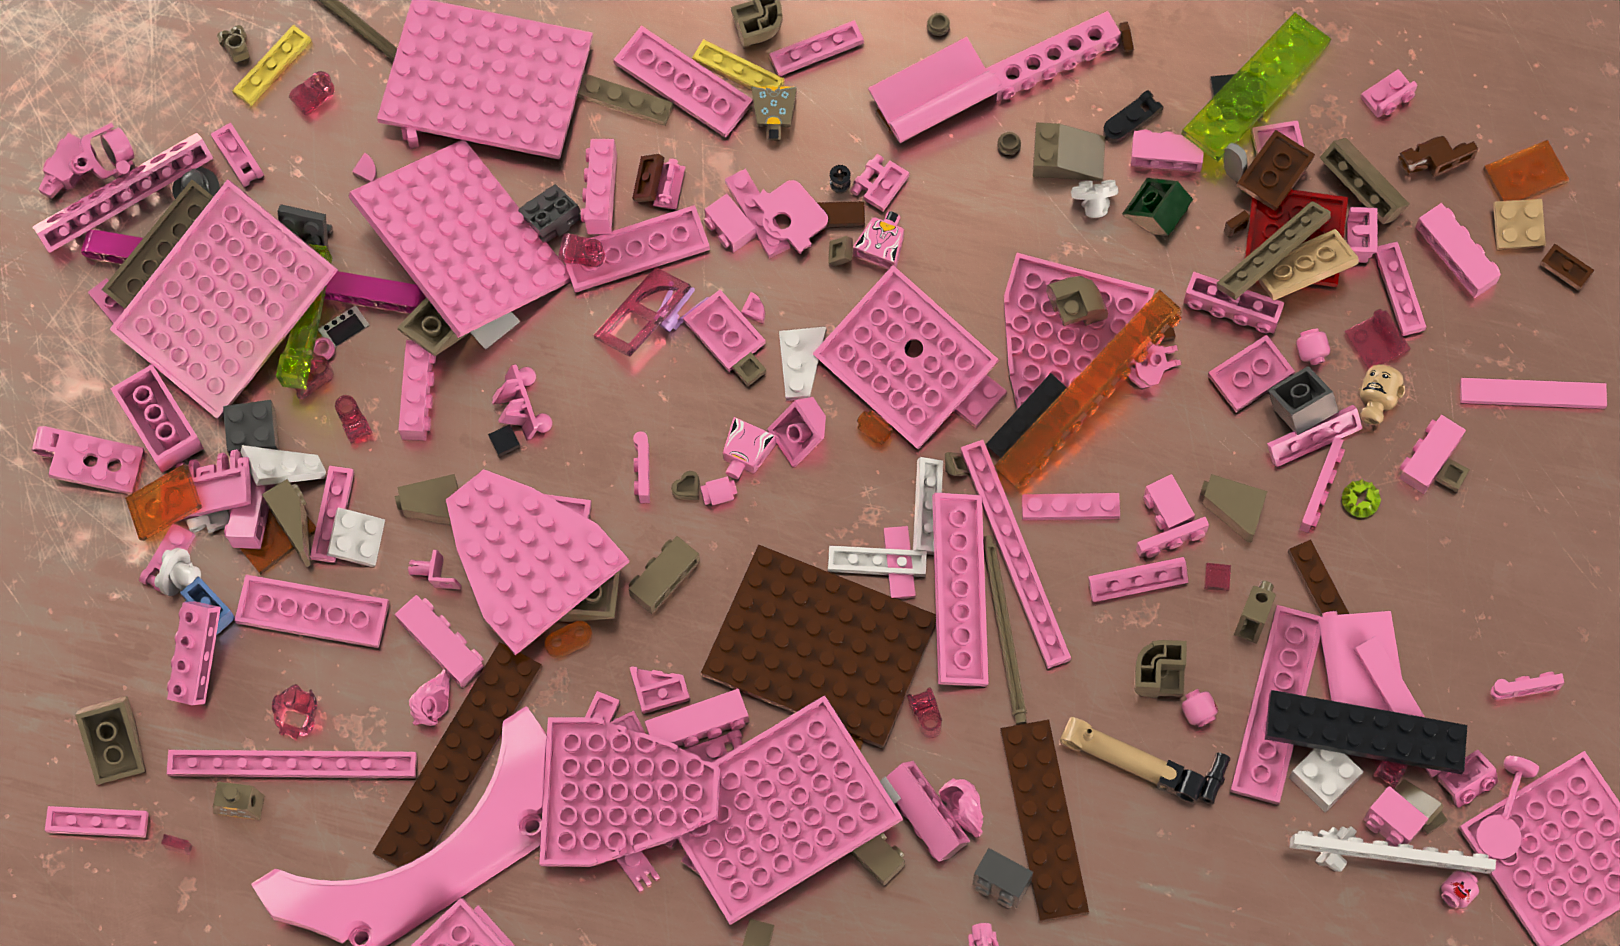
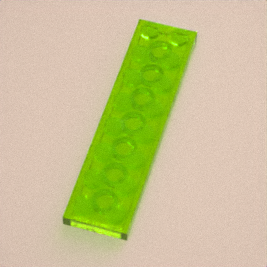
[1181,12,1331,162]

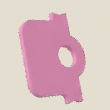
[752,180,828,254]

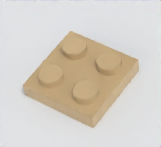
[1493,199,1546,250]

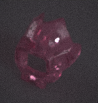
[272,684,317,740]

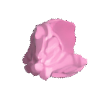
[409,669,450,726]
[939,778,983,838]

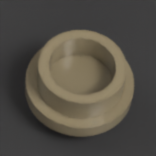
[927,13,950,36]
[998,132,1021,155]

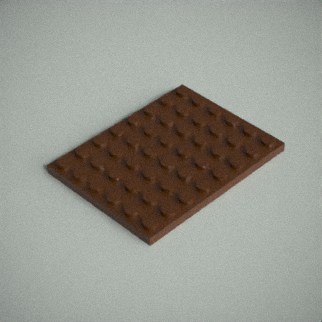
[701,544,936,749]

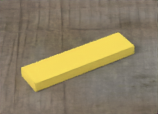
[232,25,312,107]
[692,39,785,90]

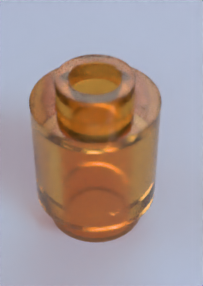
[857,410,893,445]

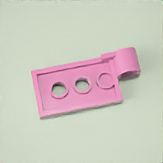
[32,426,144,496]

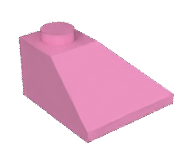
[768,397,826,467]

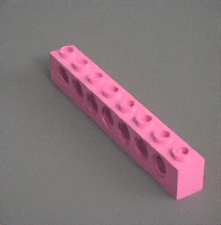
[33,133,214,253]

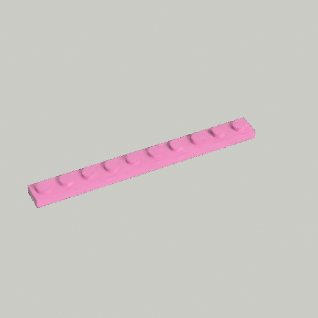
[960,440,1071,668]
[167,750,417,778]

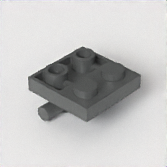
[518,184,581,242]
[277,204,333,253]

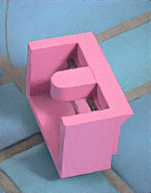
[1347,207,1378,263]

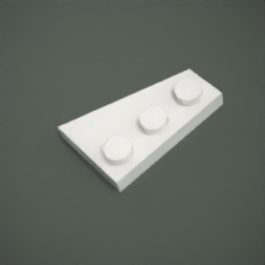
[779,327,827,401]
[240,445,326,486]

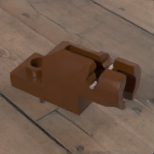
[1398,136,1478,177]

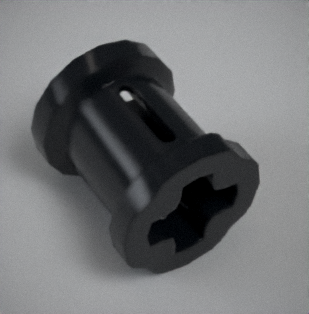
[830,165,851,193]

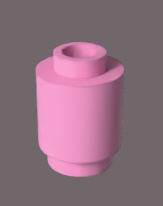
[700,476,737,506]

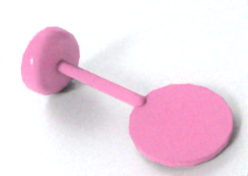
[1476,756,1539,859]

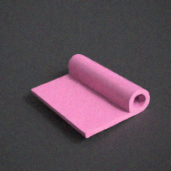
[868,37,1002,143]
[1318,611,1402,711]

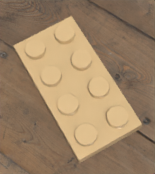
[1258,229,1359,301]

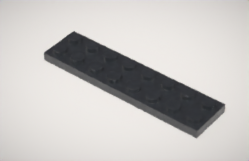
[1265,690,1468,775]

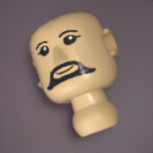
[1359,364,1405,425]

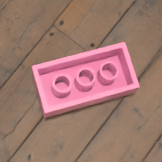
[110,364,204,473]

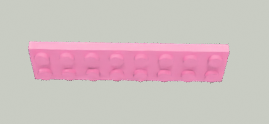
[932,493,988,687]
[1230,605,1322,805]

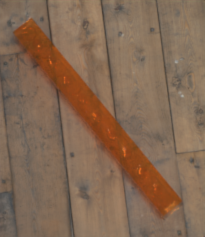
[994,289,1182,489]

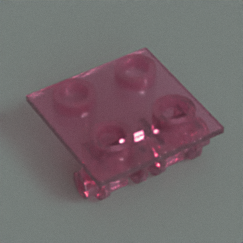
[1345,309,1411,369]

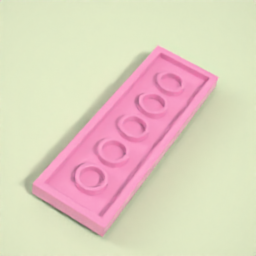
[614,26,753,138]
[560,205,710,293]
[234,575,390,648]

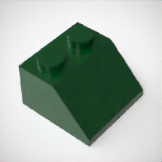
[1122,178,1193,236]

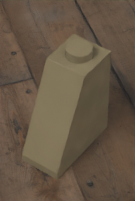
[395,474,458,525]
[1200,474,1267,543]

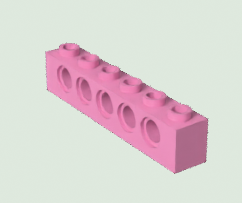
[986,11,1121,101]

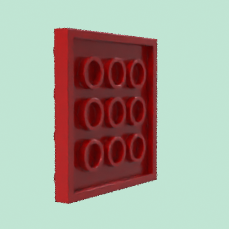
[1244,190,1348,287]

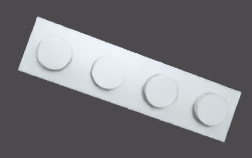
[913,457,943,555]
[828,546,927,577]

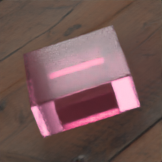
[1204,563,1231,591]
[161,834,192,855]

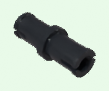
[1199,752,1230,804]

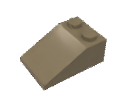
[1033,122,1105,181]
[397,297,468,357]
[262,479,311,567]
[558,571,620,622]
[75,696,145,785]

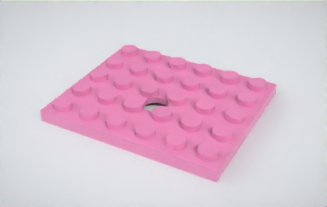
[813,265,999,450]

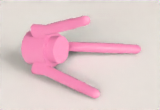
[968,923,999,946]

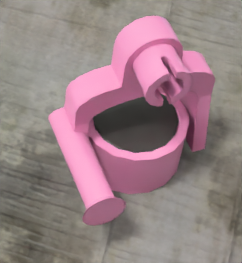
[69,123,134,180]

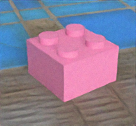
[1363,786,1429,847]

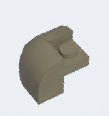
[731,0,783,47]
[1046,276,1108,326]
[1135,640,1187,698]

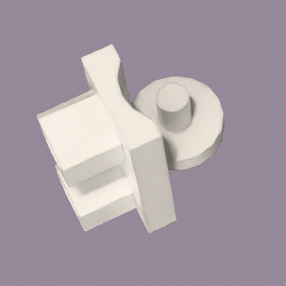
[1315,827,1357,872]

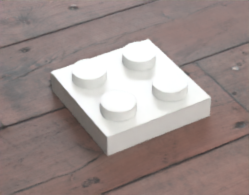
[327,507,385,567]

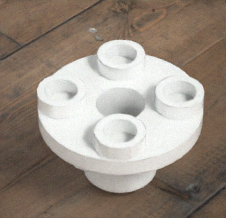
[1071,180,1118,218]
[154,548,201,596]

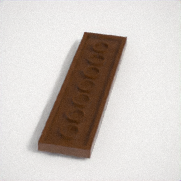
[1000,719,1089,923]

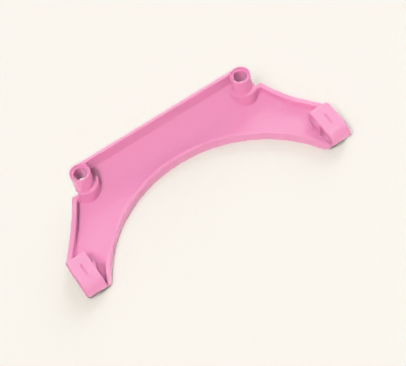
[251,706,547,946]

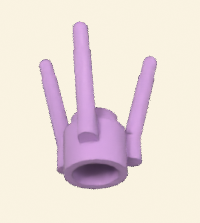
[655,284,709,333]

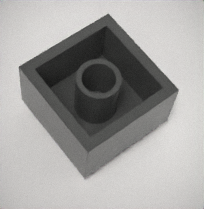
[1267,366,1339,435]
[223,400,279,458]
[973,848,1033,908]

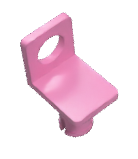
[408,550,462,589]

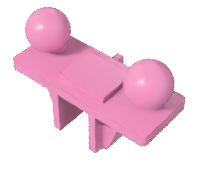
[492,365,552,440]

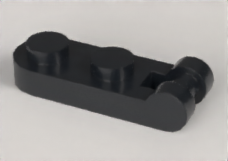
[1103,90,1164,143]

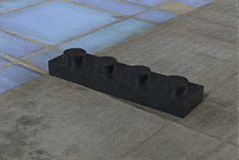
[986,373,1069,461]

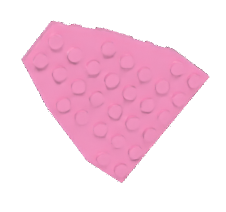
[1004,253,1155,431]
[446,469,629,655]
[539,717,720,867]

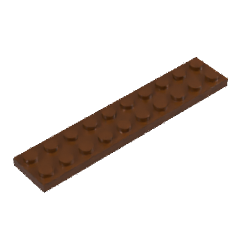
[373,642,542,868]

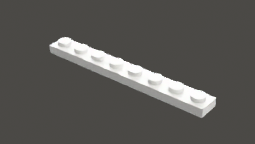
[1290,831,1496,874]

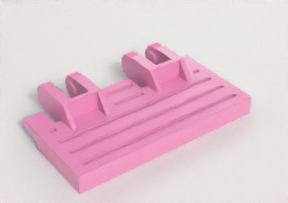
[162,449,251,523]

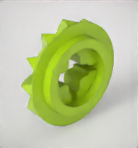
[1342,479,1381,518]

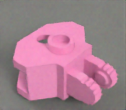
[1124,337,1181,389]

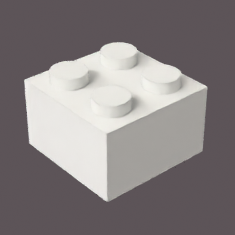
[1289,748,1363,813]

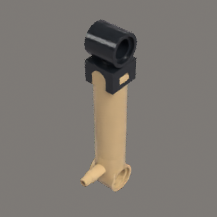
[1060,717,1206,803]

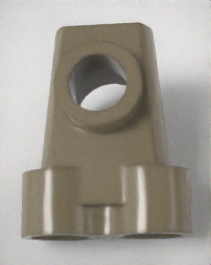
[217,25,249,63]

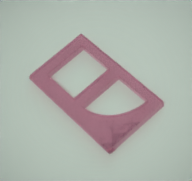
[593,267,692,357]

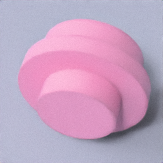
[311,338,335,361]

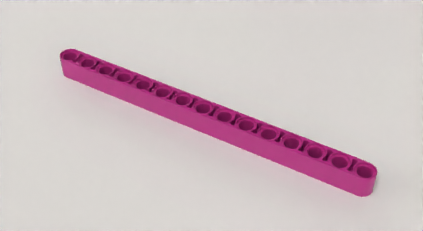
[81,229,426,314]

